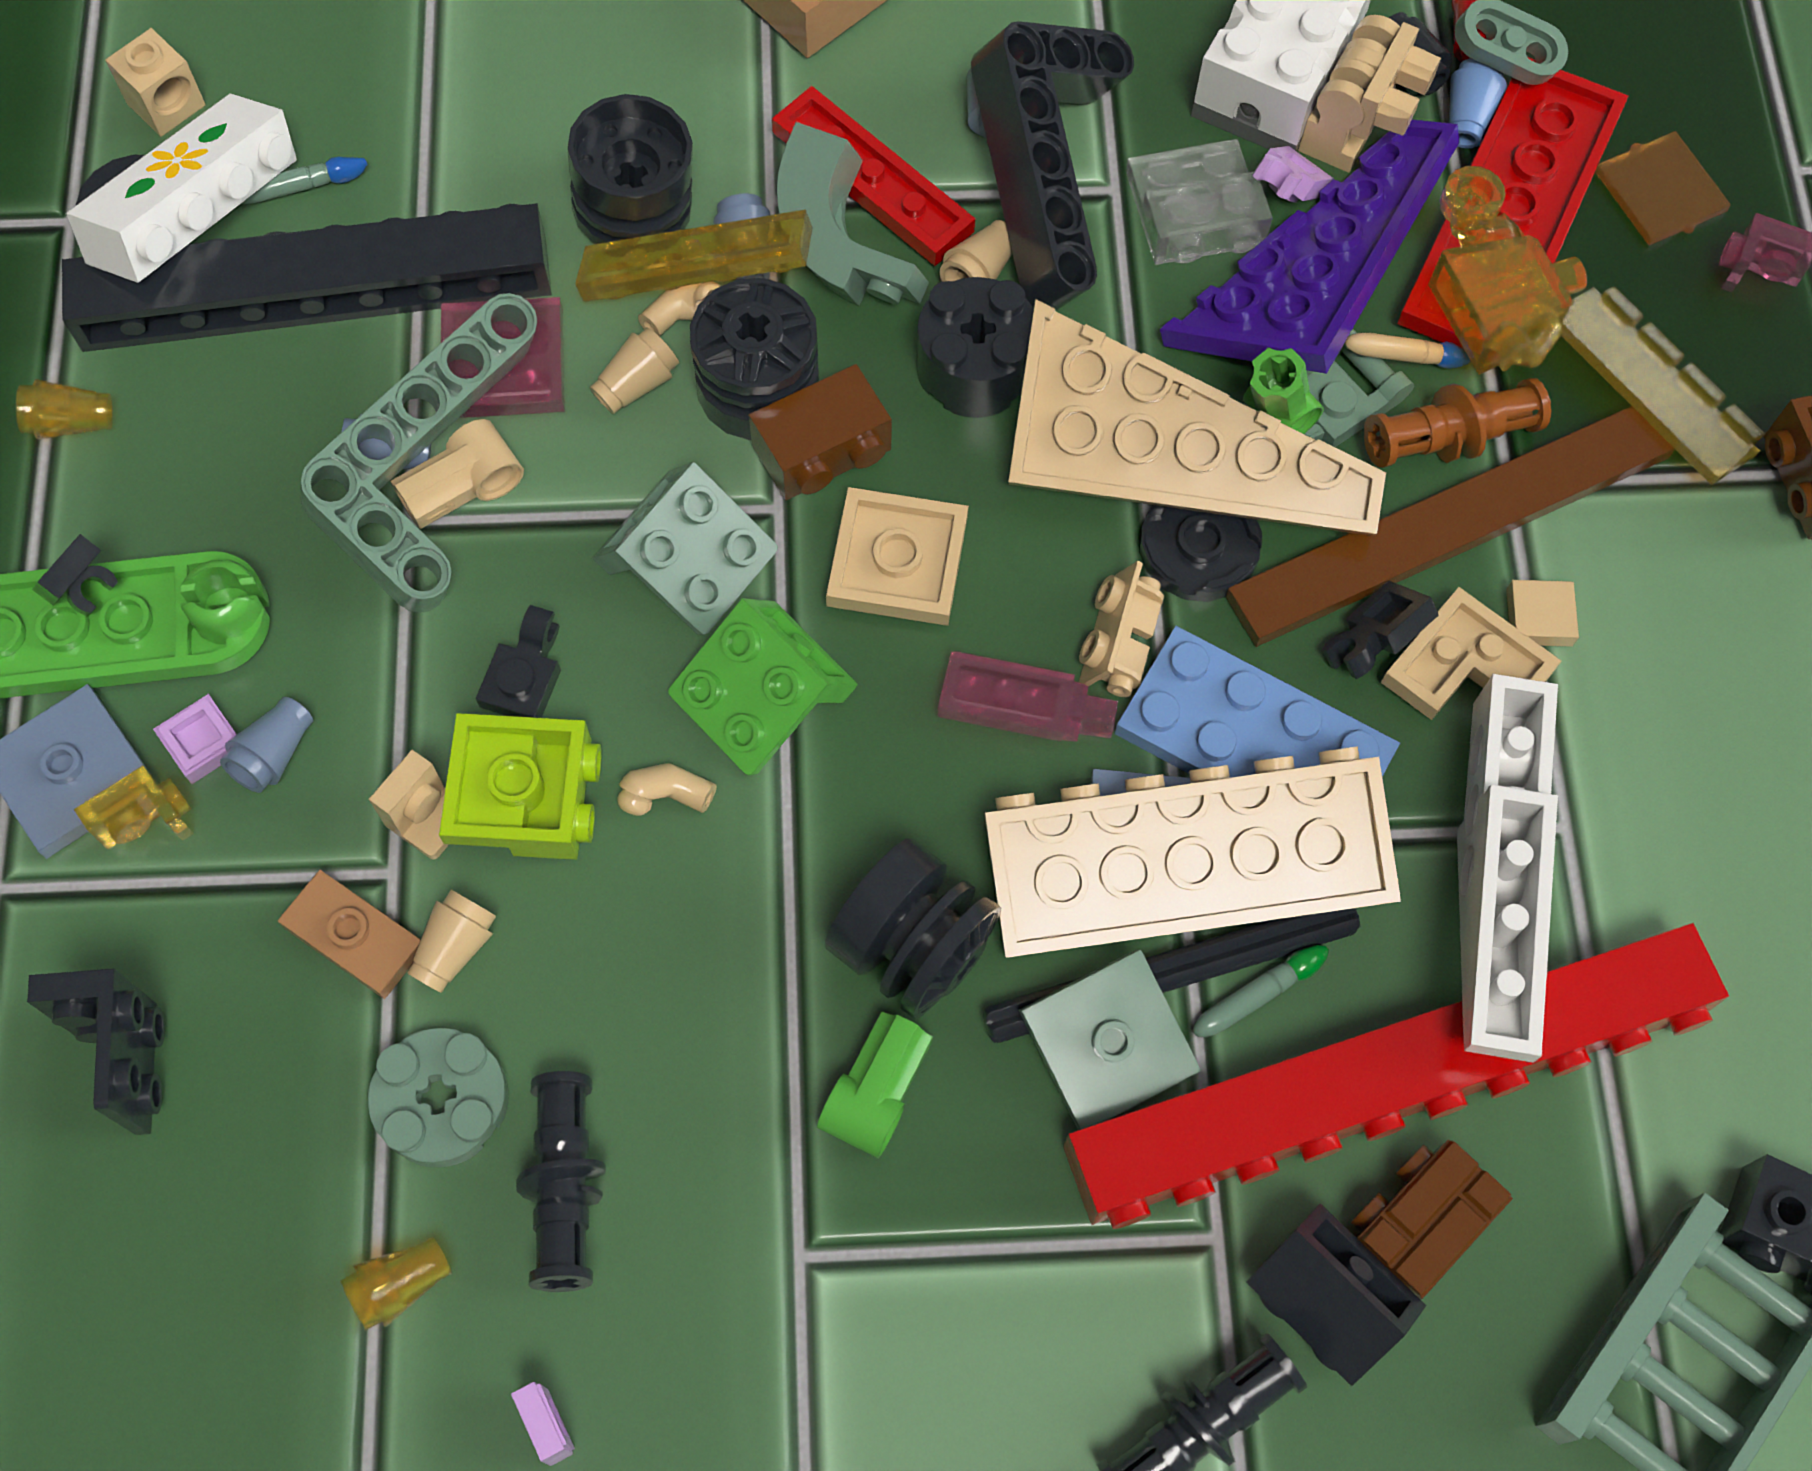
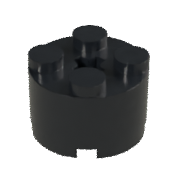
[917,277,1034,418]

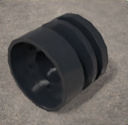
[567,94,693,256]
[690,278,819,440]
[825,838,1002,1019]

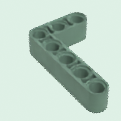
[300,293,537,613]

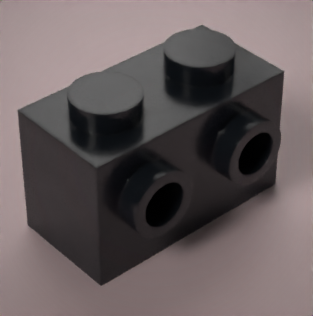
[1720,1154,1812,1295]
[1246,1203,1427,1386]

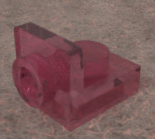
[1719,213,1812,292]

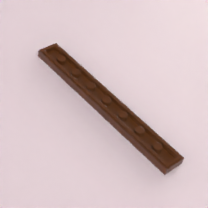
[1226,401,1676,647]

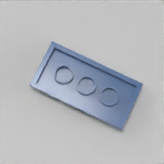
[1115,626,1400,778]

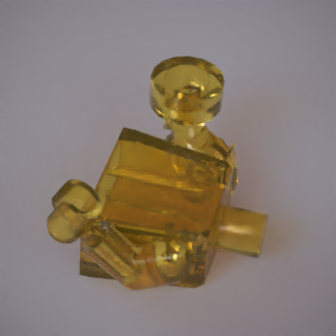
[1428,166,1587,375]

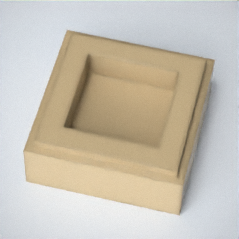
[1506,580,1579,647]

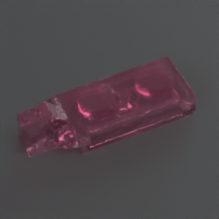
[938,651,1118,742]

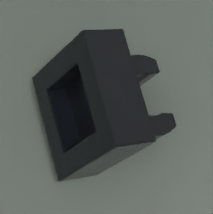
[32,534,118,615]

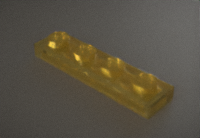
[575,209,813,302]

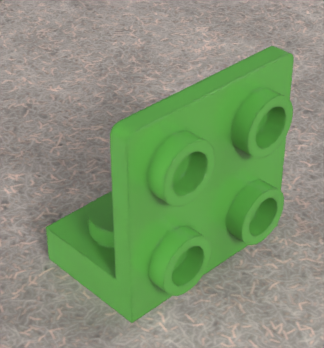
[668,598,858,775]

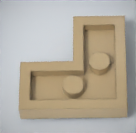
[1381,587,1561,720]

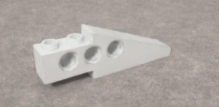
[1457,674,1558,1063]

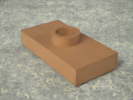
[278,870,421,1000]

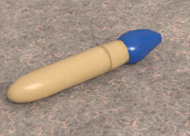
[1345,333,1474,368]

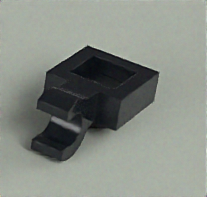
[476,605,561,718]

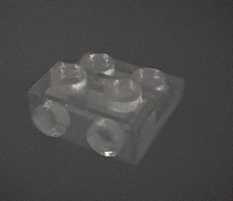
[1126,139,1273,265]

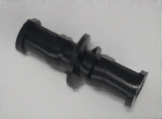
[516,1071,606,1292]
[1096,1333,1307,1471]

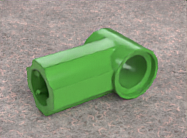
[1243,347,1324,434]
[817,1012,933,1159]

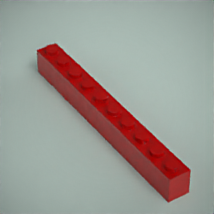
[1063,923,1729,1229]

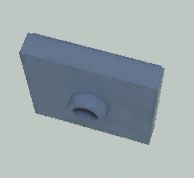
[0,684,159,859]

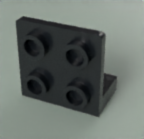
[27,968,165,1135]

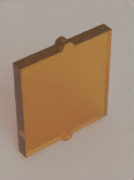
[1595,131,1731,245]

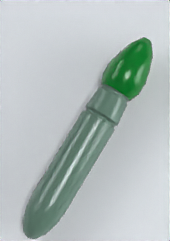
[1193,945,1329,1037]

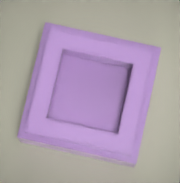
[153,694,237,784]
[511,1382,575,1466]

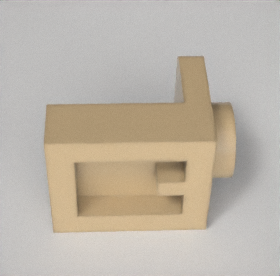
[369,750,449,860]

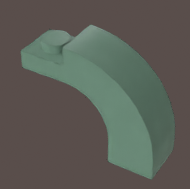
[777,122,929,306]

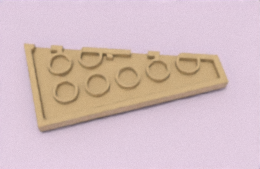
[1009,299,1386,536]

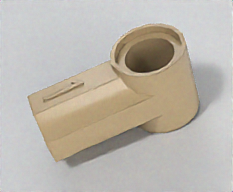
[390,419,524,529]

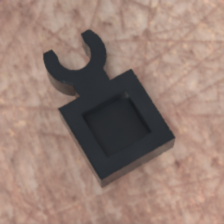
[1322,581,1439,679]

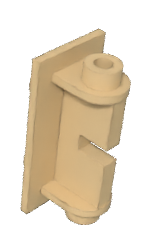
[1078,561,1164,697]

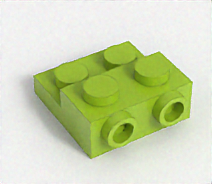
[439,713,602,860]

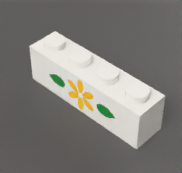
[66,93,297,283]

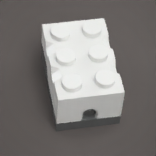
[1191,0,1371,151]

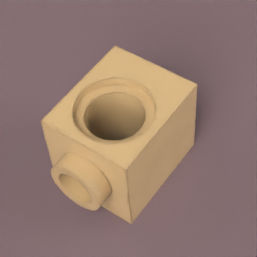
[105,28,206,137]

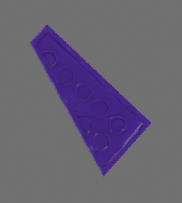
[1160,119,1460,374]

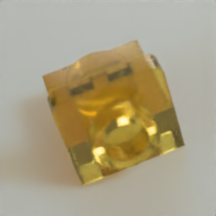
[74,766,193,850]

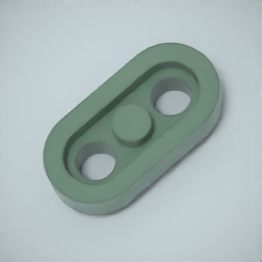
[1455,0,1568,85]

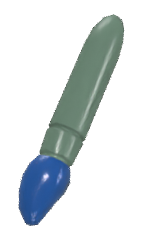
[241,157,368,204]

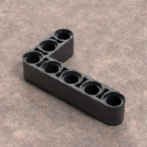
[971,21,1134,311]

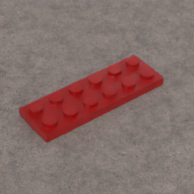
[1397,57,1629,369]

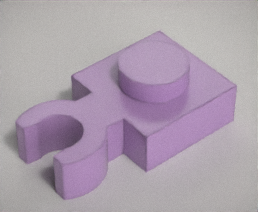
[1252,146,1333,203]

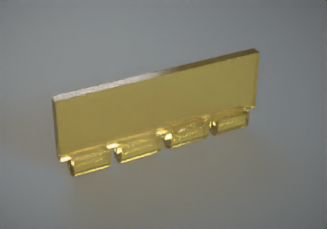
[1545,287,1765,485]

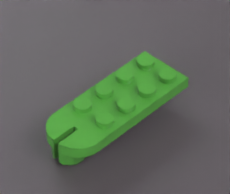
[0,551,270,699]

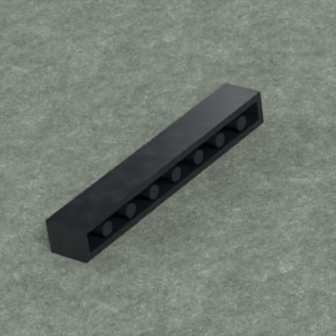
[62,203,552,352]

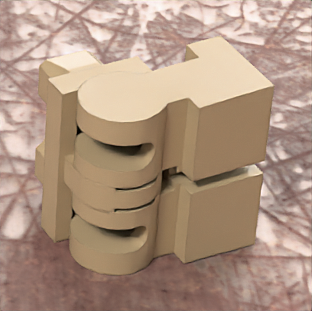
[1298,15,1441,173]

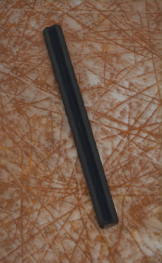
[983,908,1360,1043]

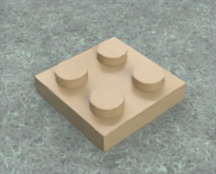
[826,487,969,626]

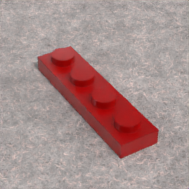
[772,86,976,266]

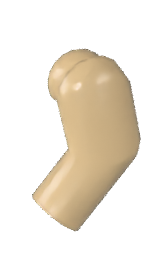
[638,280,720,337]
[617,763,717,816]

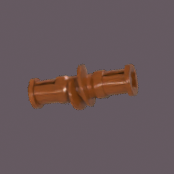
[1364,378,1551,468]

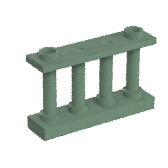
[1535,1193,1812,1471]

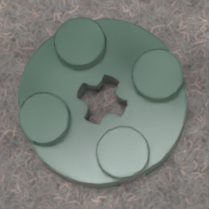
[368,1028,509,1168]

